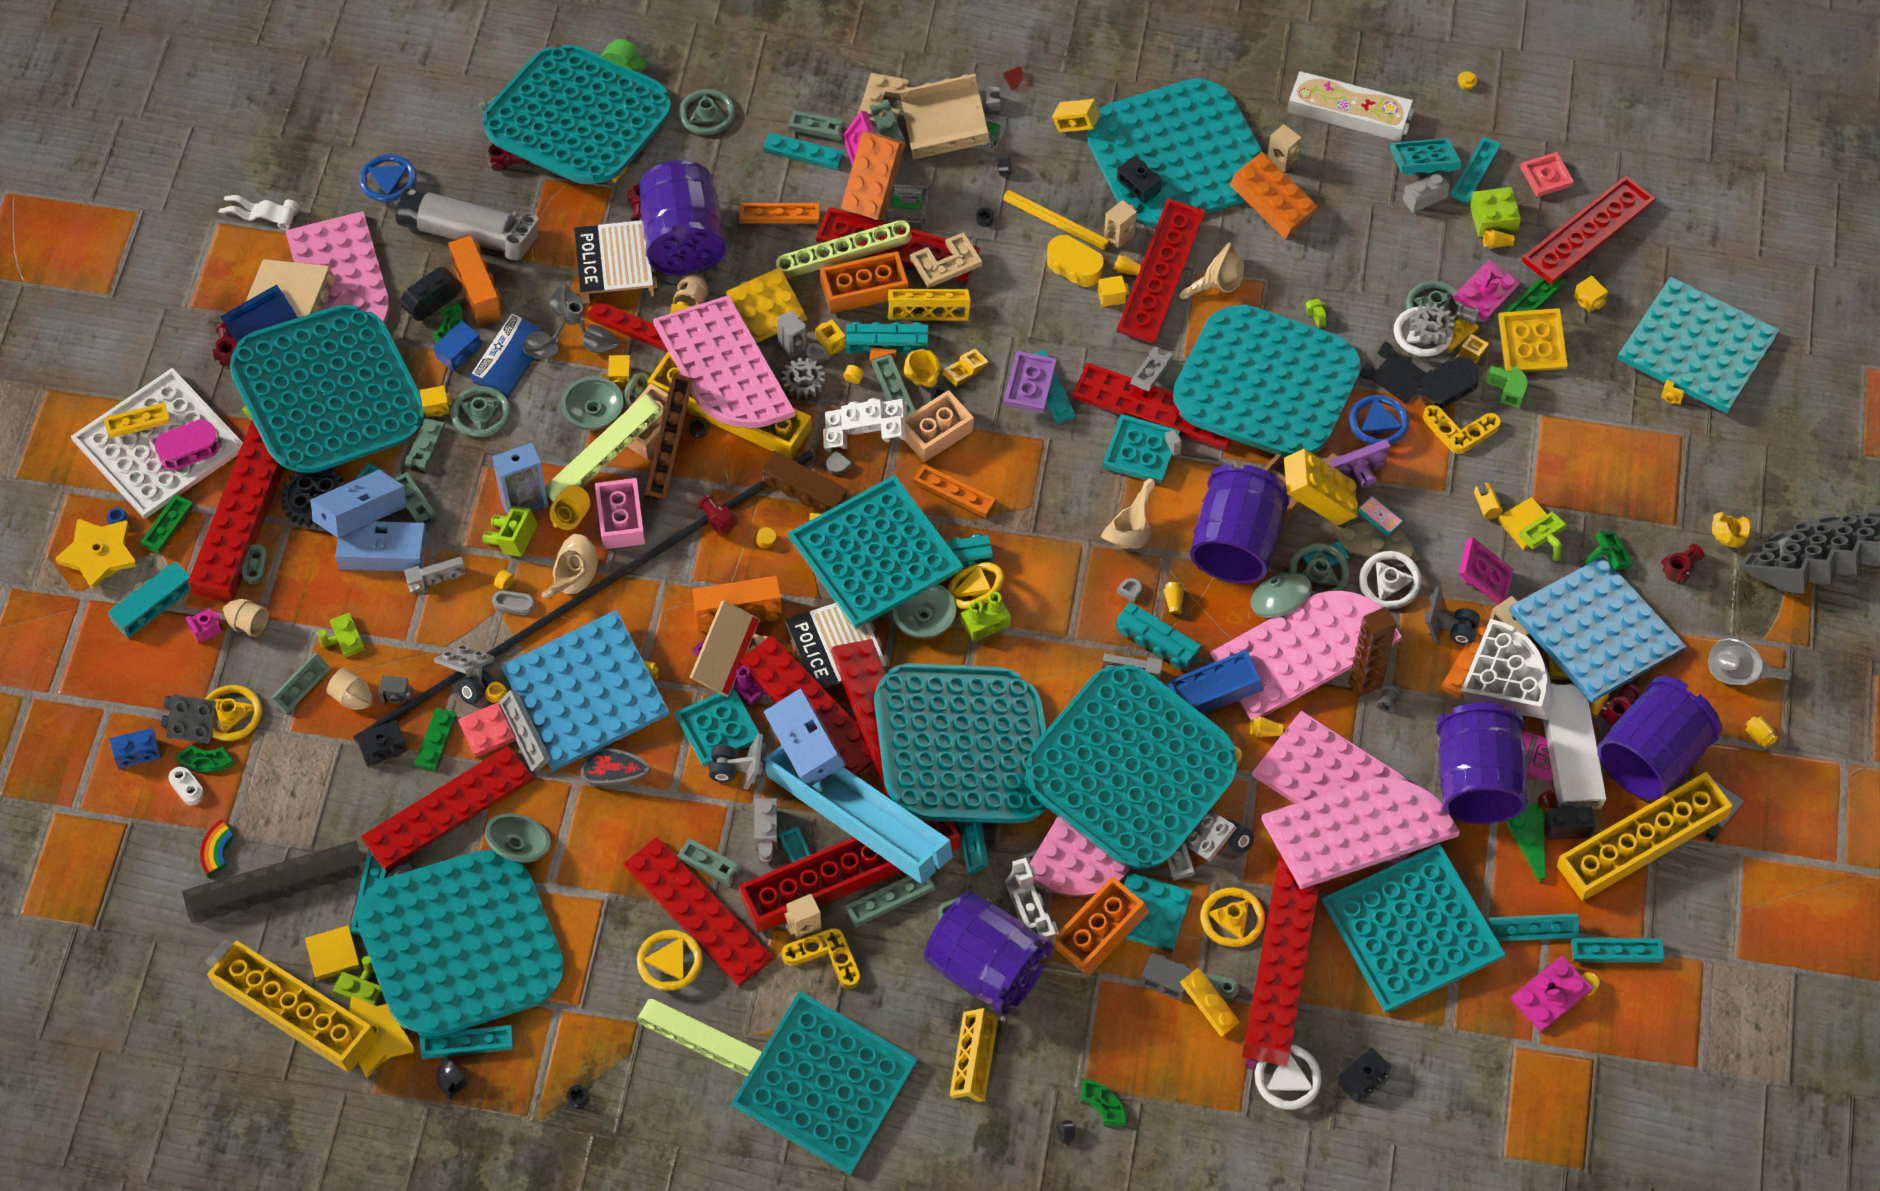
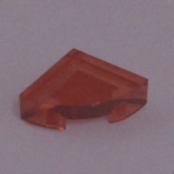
[1003,66,1023,90]
[1538,790,1558,811]

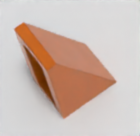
[869,348,896,367]

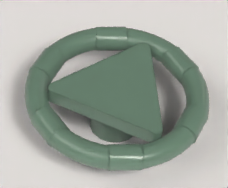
[679,89,736,136]
[1406,281,1460,329]
[451,386,511,437]
[1289,543,1350,597]

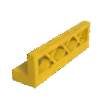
[888,289,971,321]
[950,1008,999,1102]

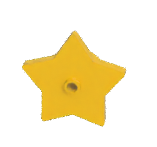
[56,519,137,589]
[349,996,415,1078]

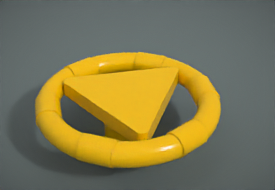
[947,562,1004,609]
[205,685,262,741]
[1200,887,1265,948]
[637,930,703,991]

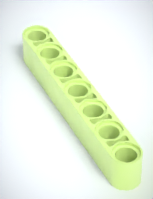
[776,220,911,279]
[545,394,663,502]
[637,999,762,1076]

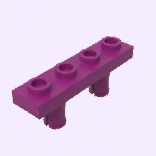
[692,638,766,706]

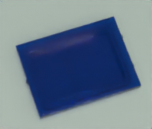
[220,284,298,344]

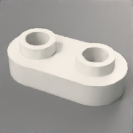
[169,767,204,805]

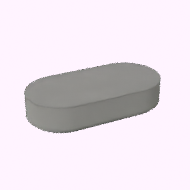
[492,590,535,616]

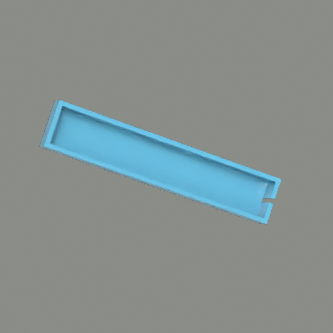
[763,745,953,884]

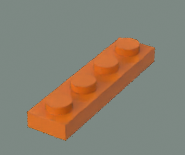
[739,203,819,224]
[913,464,996,518]
[1441,621,1488,698]

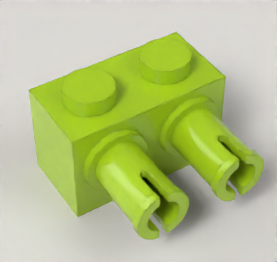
[483,506,538,557]
[961,592,1011,643]

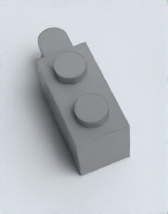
[754,798,778,863]

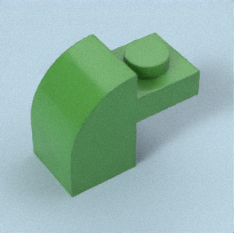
[600,39,648,73]
[1486,366,1528,409]

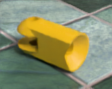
[1474,482,1503,519]

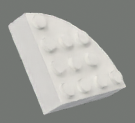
[1461,619,1552,720]

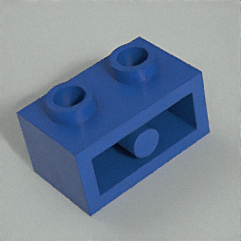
[433,321,482,371]
[110,728,161,769]

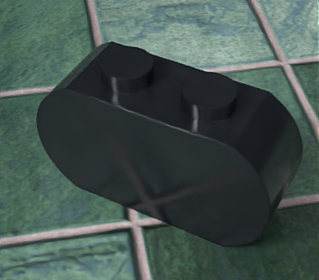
[400,267,461,321]
[1420,357,1479,409]

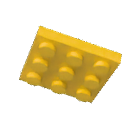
[726,267,808,344]
[1498,308,1568,372]

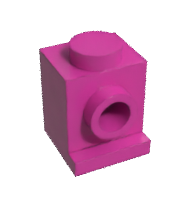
[186,608,222,644]

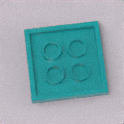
[1390,138,1461,175]
[1102,414,1180,485]
[675,687,760,767]
[1124,872,1192,952]

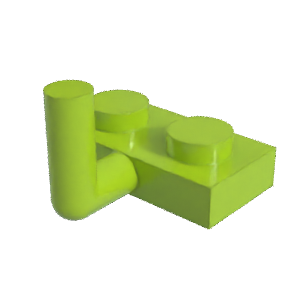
[1519,512,1566,561]
[317,613,365,658]
[332,956,383,1006]

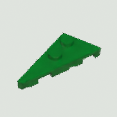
[1504,801,1545,883]

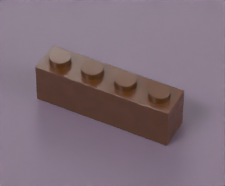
[762,451,847,514]

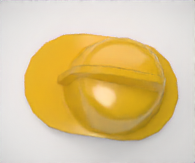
[550,485,590,530]

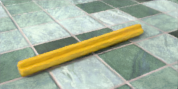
[1004,190,1109,250]

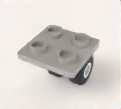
[434,645,495,704]
[709,733,765,790]
[1185,810,1254,861]

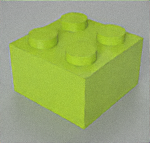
[1470,187,1521,238]

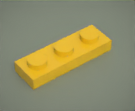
[104,402,170,439]
[1180,968,1240,1037]

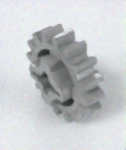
[1409,303,1454,344]
[781,358,825,400]

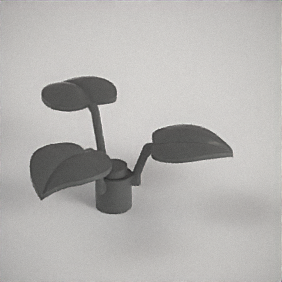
[523,283,618,360]

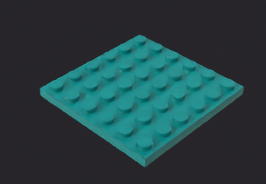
[1617,277,1780,414]
[788,475,963,630]
[1321,844,1505,1014]
[730,990,917,1176]

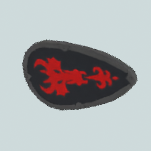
[580,748,651,785]

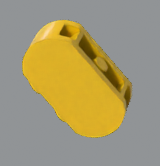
[1047,235,1103,287]

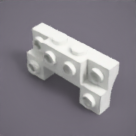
[823,398,907,452]
[1005,858,1058,957]

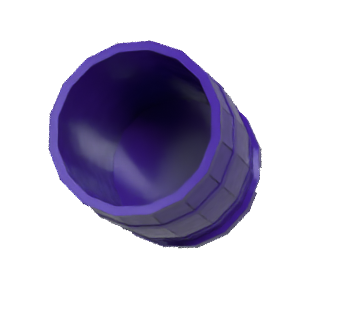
[639,160,725,276]
[1190,464,1291,584]
[1597,676,1722,801]
[1436,702,1528,824]
[924,891,1053,1017]

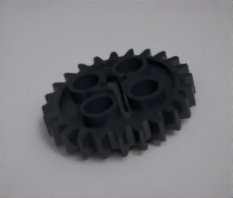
[280,468,346,528]

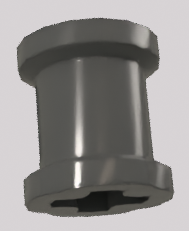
[1455,302,1479,326]
[1376,684,1401,713]

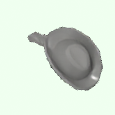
[1708,638,1792,685]

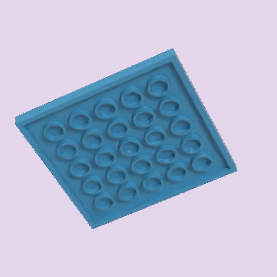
[1508,556,1687,703]
[501,610,670,772]

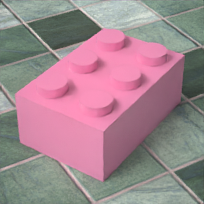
[595,478,645,550]

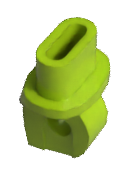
[1306,299,1327,329]

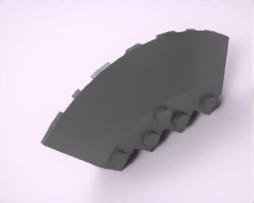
[1740,511,1880,594]

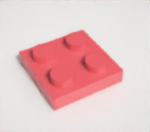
[1520,152,1574,197]
[458,703,515,758]

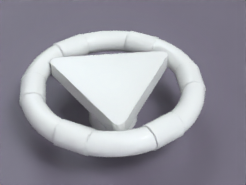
[1394,306,1453,357]
[1359,551,1421,609]
[1255,1045,1321,1110]

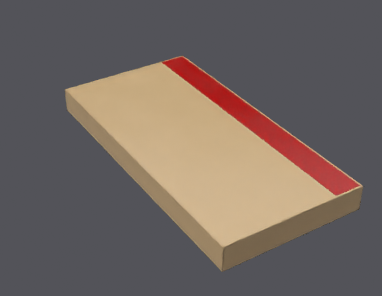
[690,600,760,697]

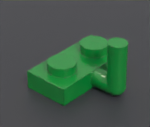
[1584,531,1634,570]

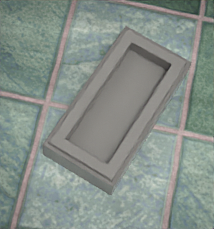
[205,939,233,968]

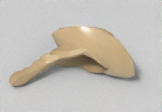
[1179,242,1244,299]
[1101,478,1155,549]
[542,534,598,599]

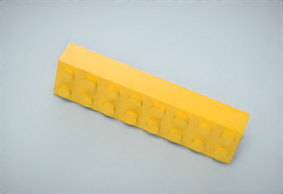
[647,351,812,460]
[1557,771,1733,902]
[207,940,378,1073]

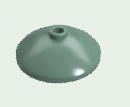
[561,376,624,430]
[1250,572,1312,618]
[892,584,956,639]
[485,814,551,863]

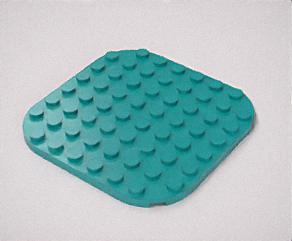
[483,45,670,184]
[1087,78,1262,227]
[1173,304,1361,457]
[230,305,424,473]
[874,663,1047,823]
[1026,664,1237,869]
[358,850,564,1037]

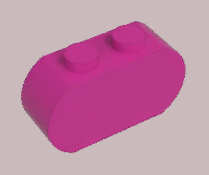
[155,419,220,471]

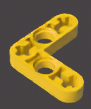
[1423,405,1501,454]
[782,928,860,990]

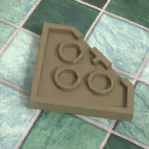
[1334,519,1420,571]

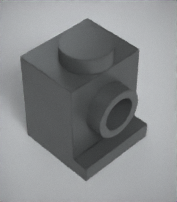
[378,675,413,705]

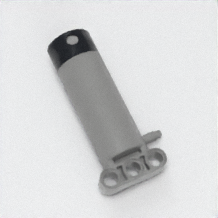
[395,187,538,260]

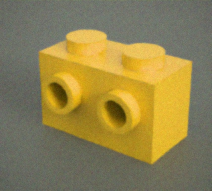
[1052,99,1101,133]

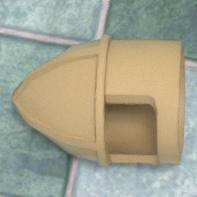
[673,274,708,307]
[223,599,269,638]
[326,667,372,709]

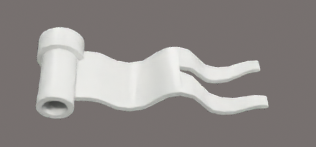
[218,195,300,230]

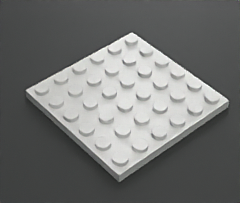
[71,368,243,520]

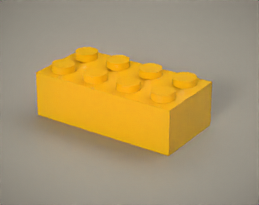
[1284,449,1358,526]

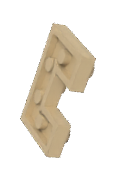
[858,73,909,126]
[910,232,982,288]

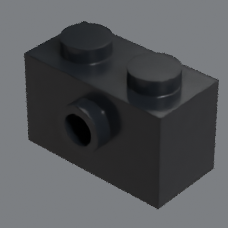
[1117,156,1162,204]
[355,720,408,766]
[1544,806,1595,840]
[1337,1047,1391,1103]

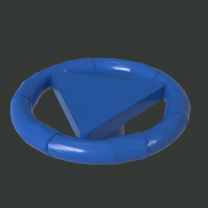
[359,154,417,202]
[1349,395,1409,445]

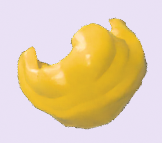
[904,349,941,388]
[1711,512,1751,548]

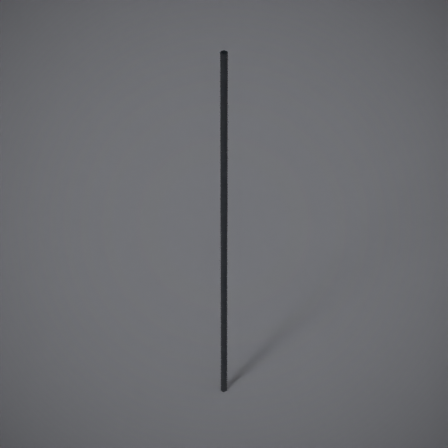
[353,450,814,744]

